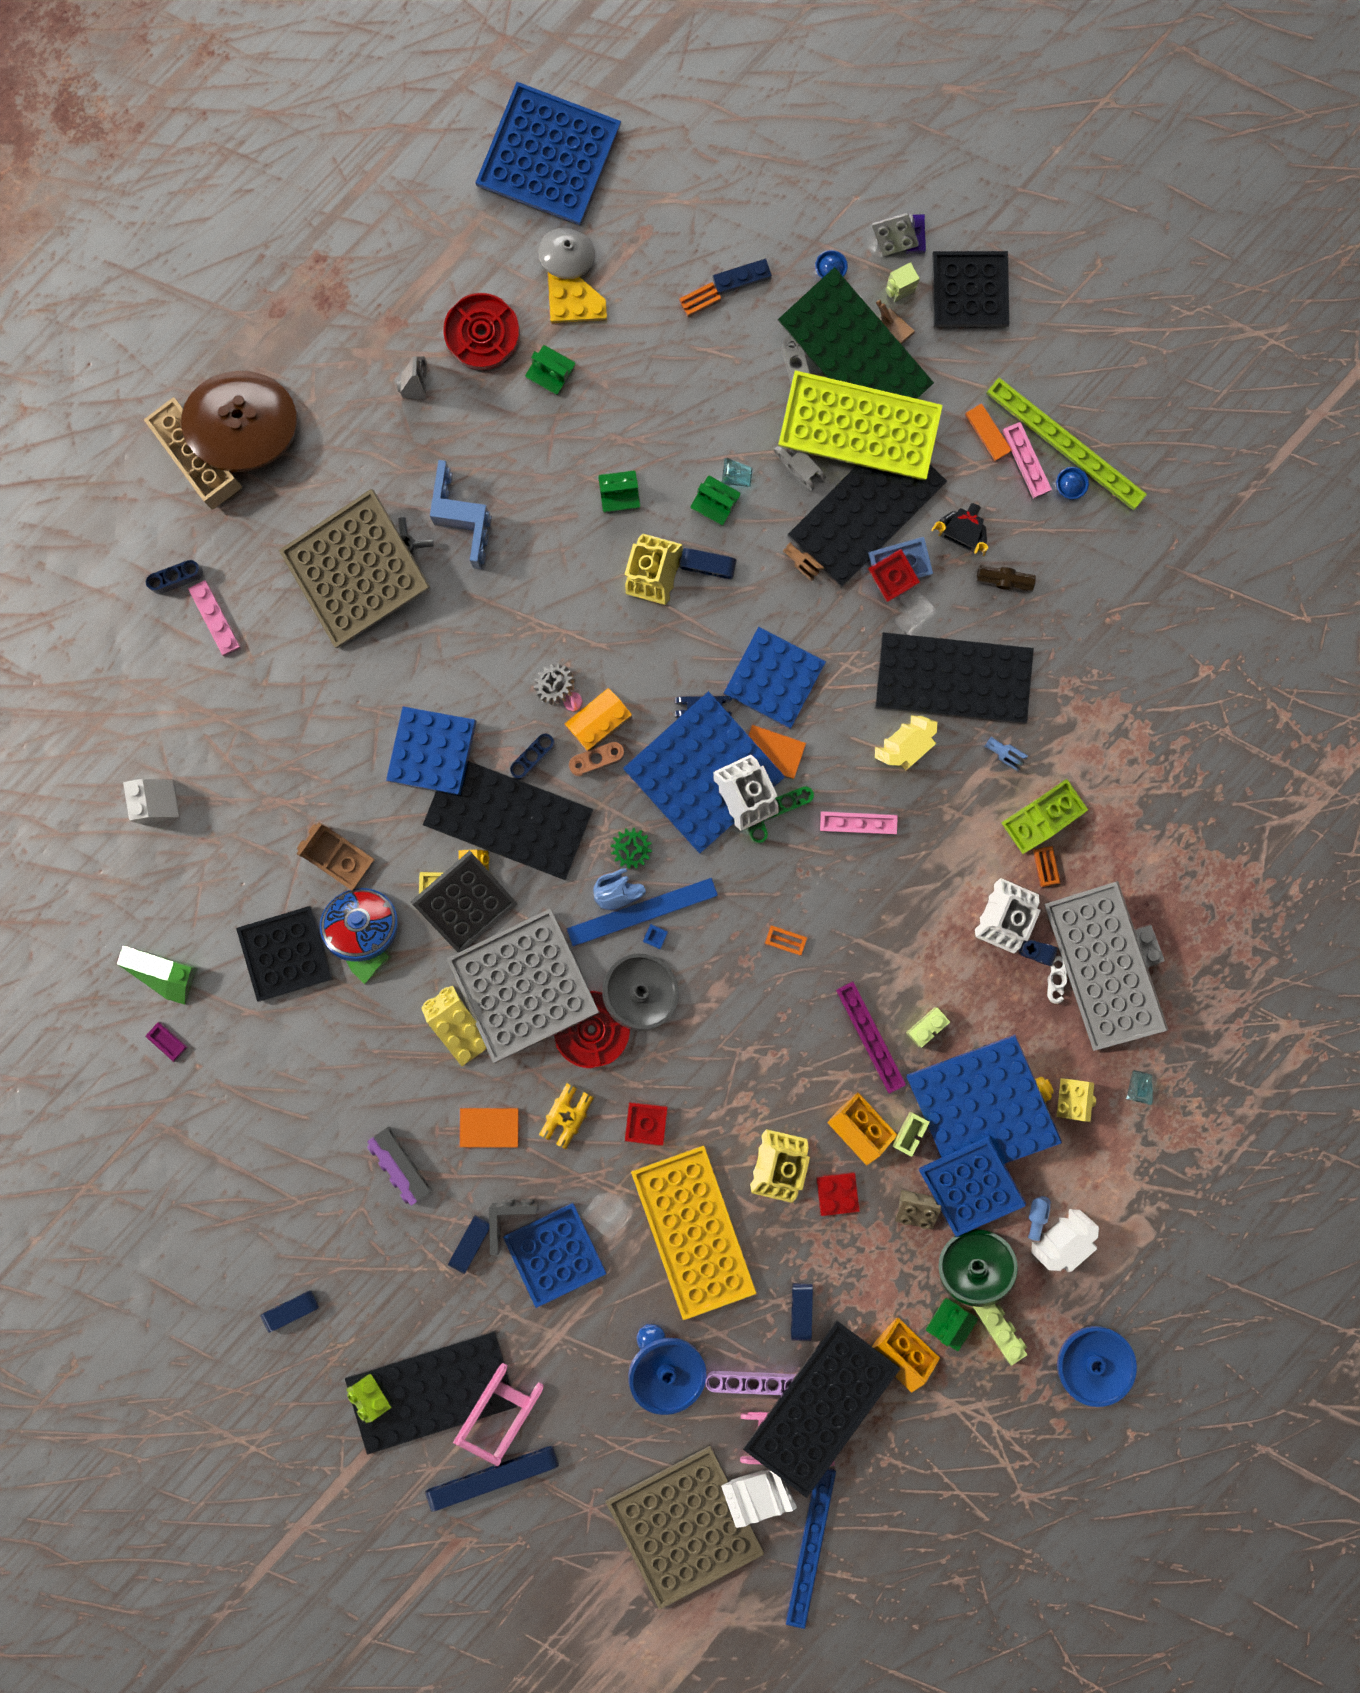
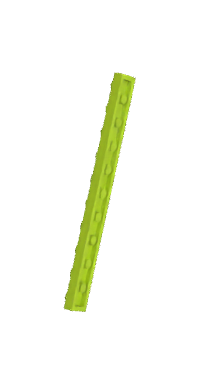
[986,378,1147,511]

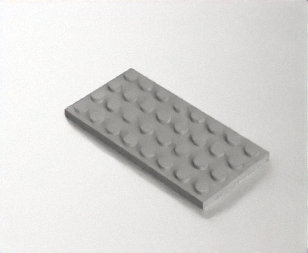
[1044,881,1168,1051]

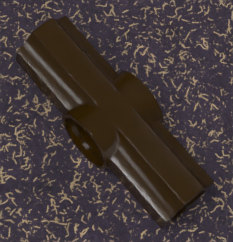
[976,565,1036,592]

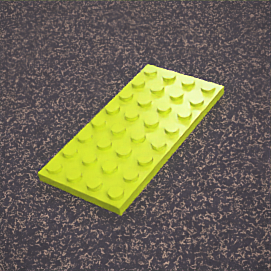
[778,370,943,480]

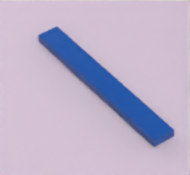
[566,878,718,946]
[786,1468,836,1629]

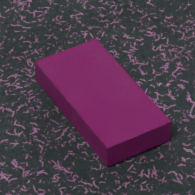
[145,1022,188,1062]

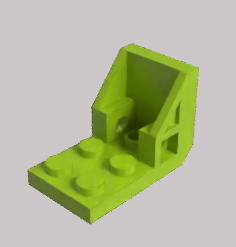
[1001,779,1088,854]

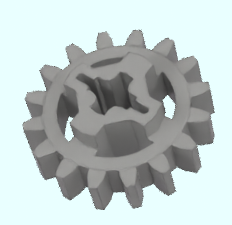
[534,663,576,705]

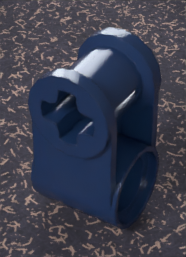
[1018,940,1058,966]

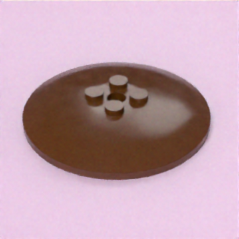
[181,371,297,472]

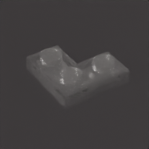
[894,586,935,634]

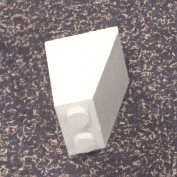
[123,779,180,824]

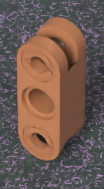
[569,742,624,776]

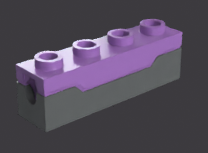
[367,1127,433,1206]

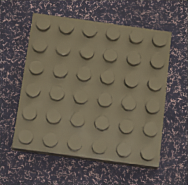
[279,489,431,648]
[606,1446,764,1610]

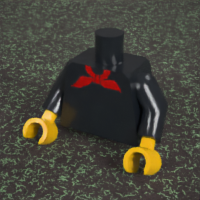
[932,503,988,556]

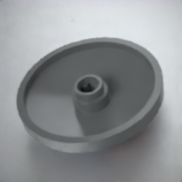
[602,954,679,1031]

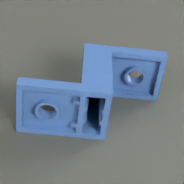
[430,460,492,569]

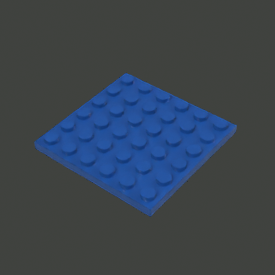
[475,82,621,225]
[623,691,785,854]
[906,1034,1062,1164]

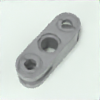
[782,336,810,384]
[774,446,826,491]

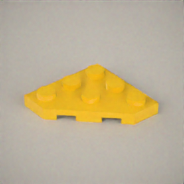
[548,272,607,324]

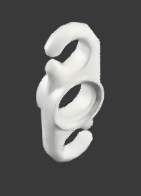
[1047,956,1067,1004]

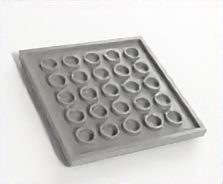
[446,908,600,1064]

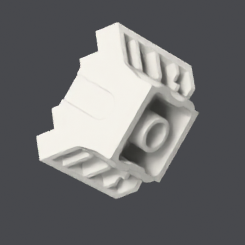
[713,755,779,831]
[975,878,1041,953]
[1031,1209,1099,1272]
[721,1470,797,1528]

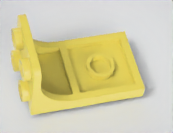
[421,986,487,1066]

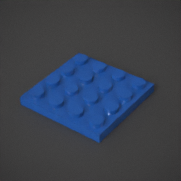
[723,627,826,729]
[386,706,477,795]
[919,1136,1026,1237]
[503,1202,607,1308]

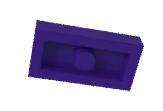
[906,214,926,254]

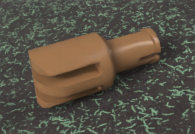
[783,542,824,581]

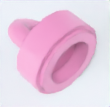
[563,692,582,712]

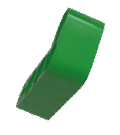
[746,786,814,844]

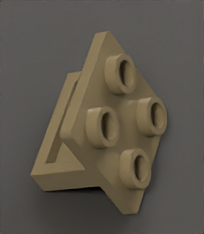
[895,1190,941,1229]

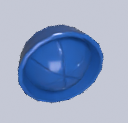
[815,250,848,278]
[1056,467,1089,499]

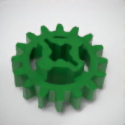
[611,828,652,869]

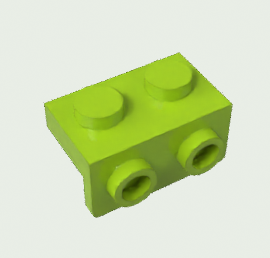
[346,1374,391,1423]

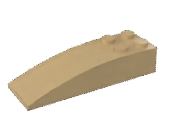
[144,397,242,510]

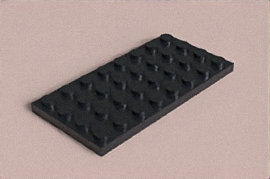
[787,464,947,588]
[875,632,1034,724]
[423,761,593,881]
[743,1320,901,1498]
[345,1330,518,1455]

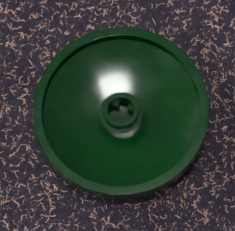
[938,1230,1018,1307]

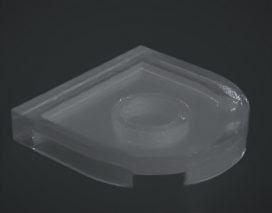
[581,1193,627,1240]

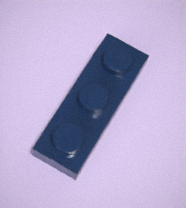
[712,258,772,295]

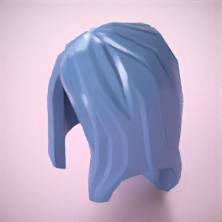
[593,868,646,910]

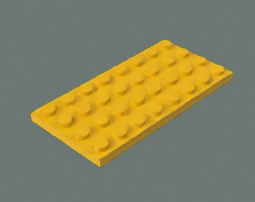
[631,1145,757,1320]

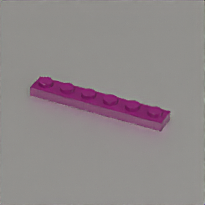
[836,981,906,1094]

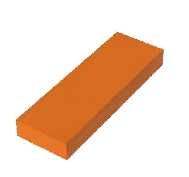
[965,403,1012,461]

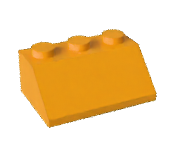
[564,688,632,751]
[827,1092,897,1165]
[872,1317,940,1393]

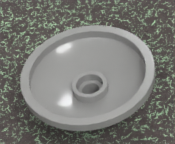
[538,228,595,279]

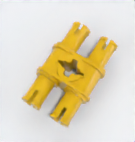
[539,1083,594,1150]

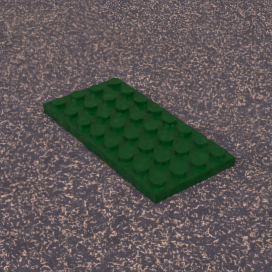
[777,267,934,399]

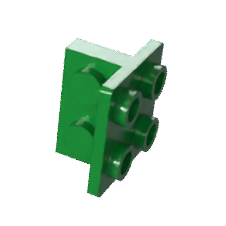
[525,345,576,395]
[598,470,640,513]
[690,475,741,526]
[926,1298,978,1351]

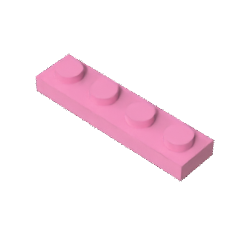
[1002,422,1052,499]
[188,580,241,656]
[820,812,898,835]

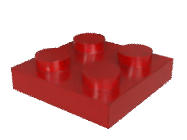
[868,549,920,602]
[625,1102,668,1146]
[816,1172,860,1216]

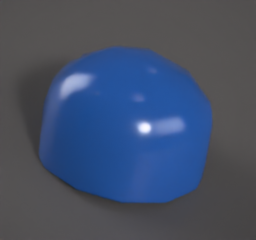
[636,1324,666,1350]

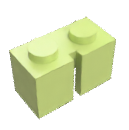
[886,262,920,302]
[906,1007,950,1048]
[892,1112,930,1157]

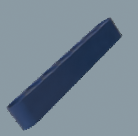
[425,1446,559,1512]

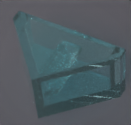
[722,458,753,487]
[1126,1070,1153,1105]

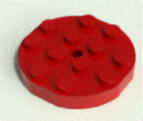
[443,293,520,370]
[554,991,630,1068]

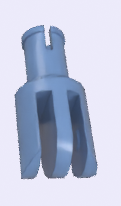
[984,737,1028,772]
[1028,1196,1051,1241]

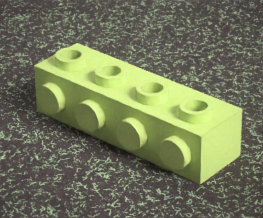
[972,1304,1027,1366]

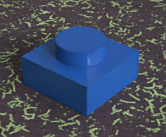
[643,924,668,949]

